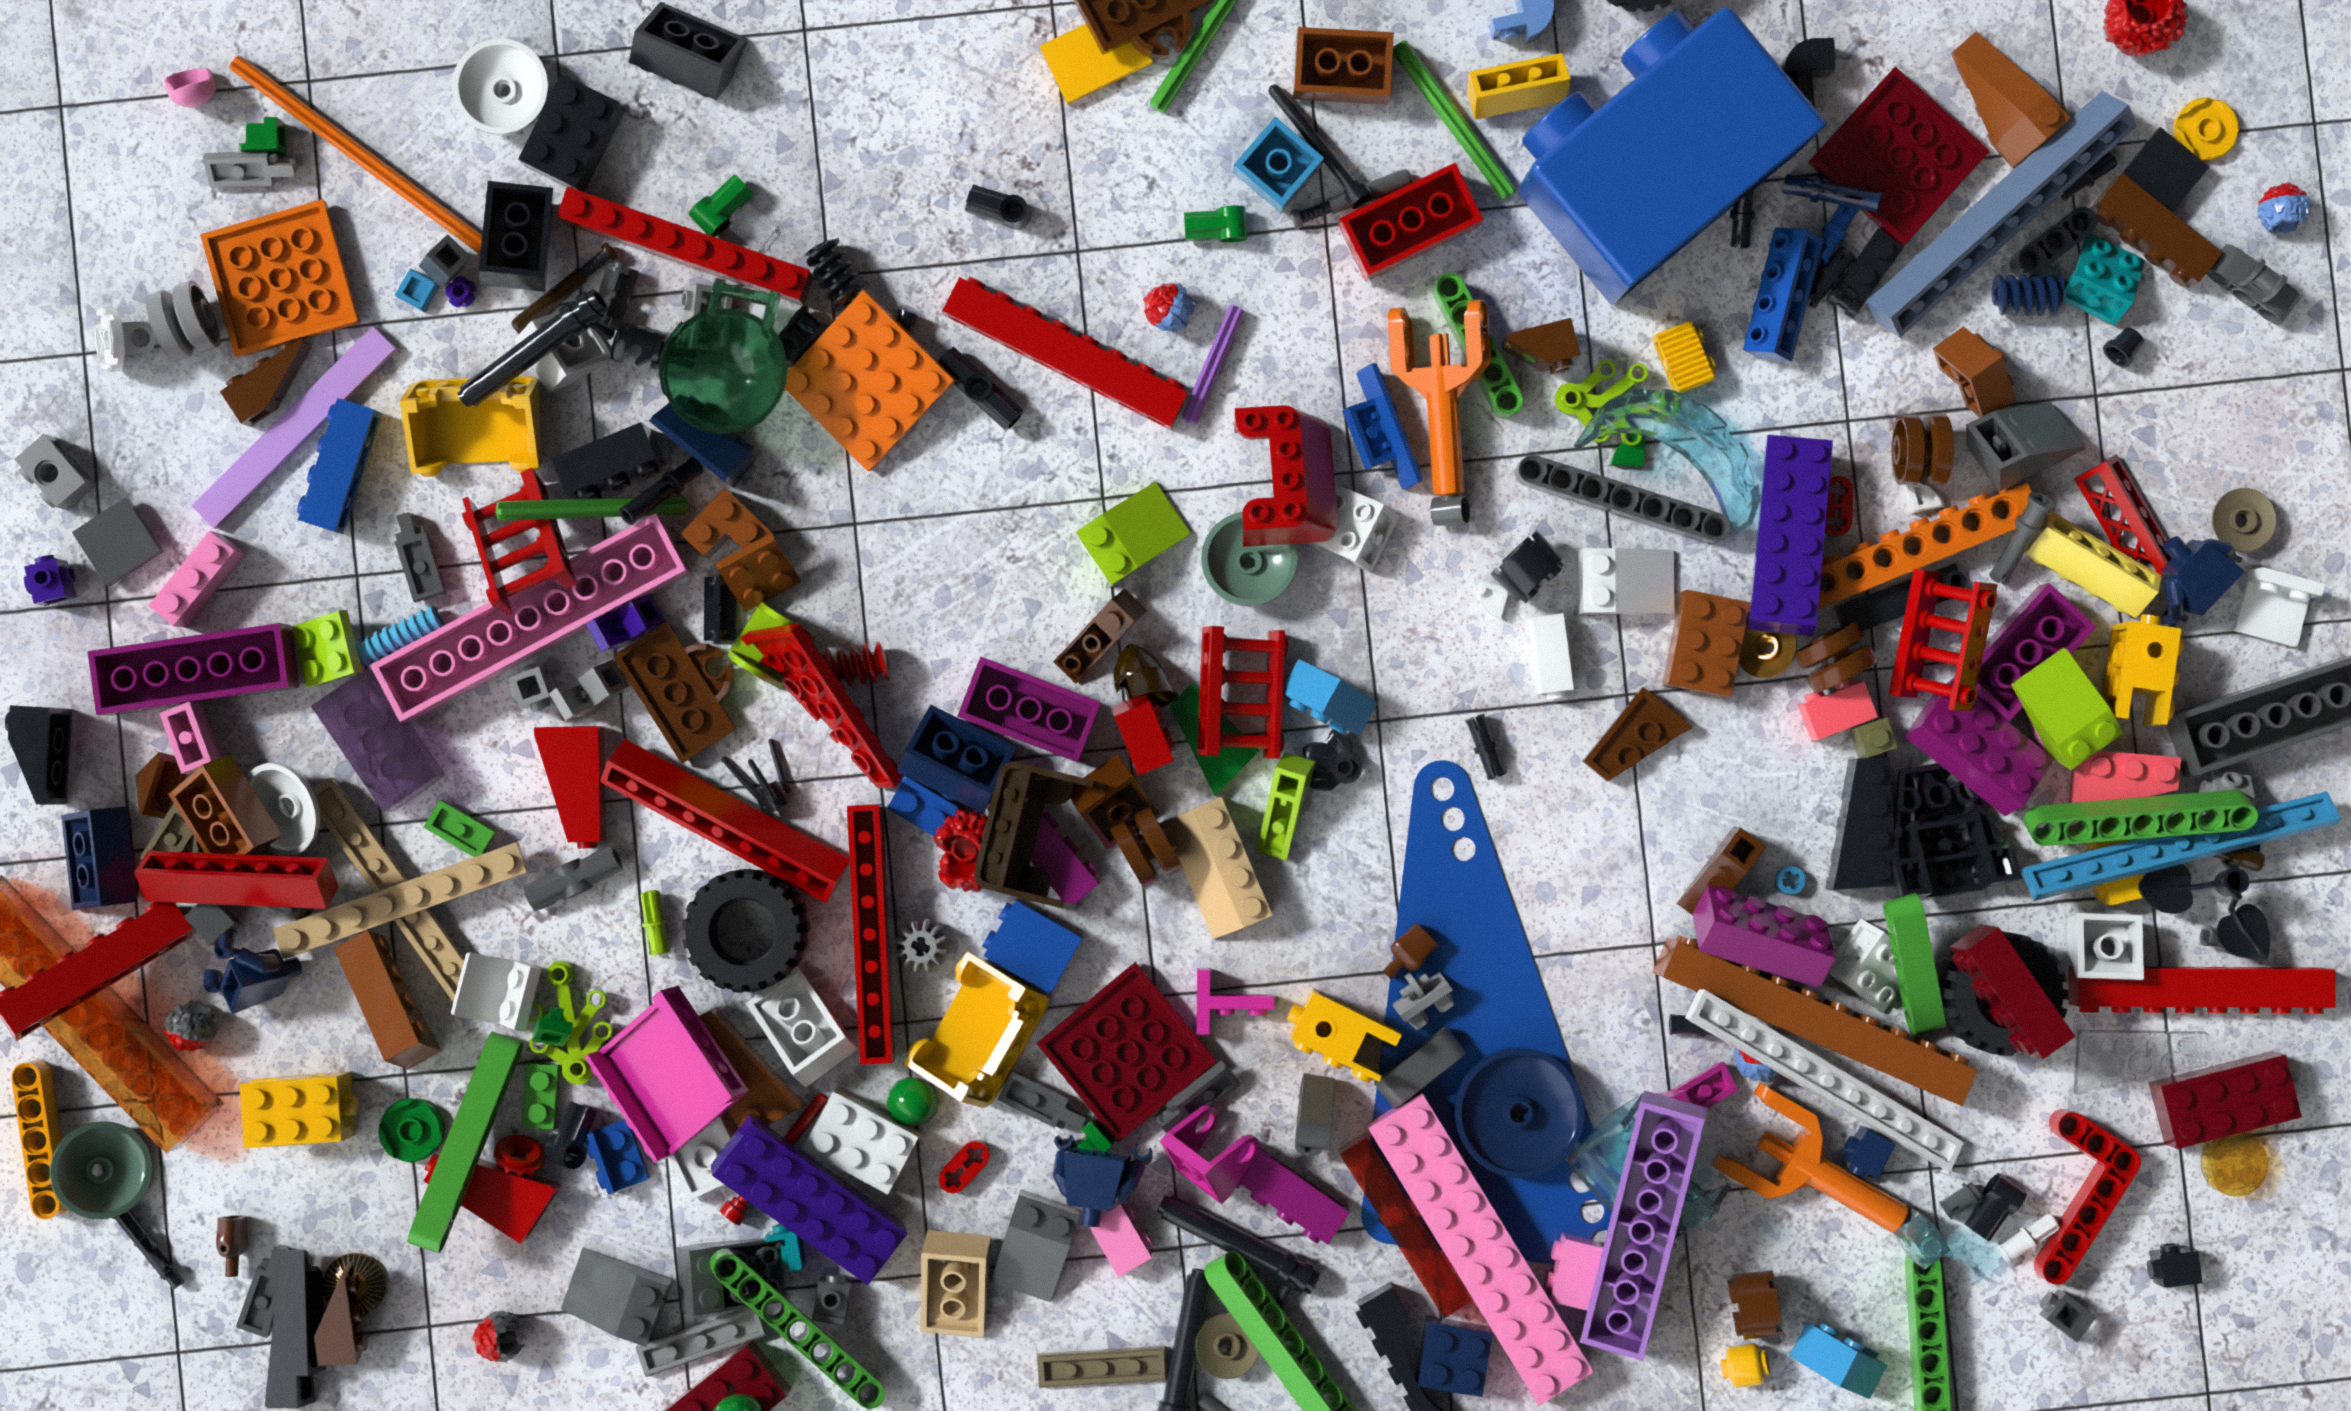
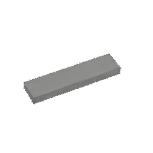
[635,1308,769,1378]

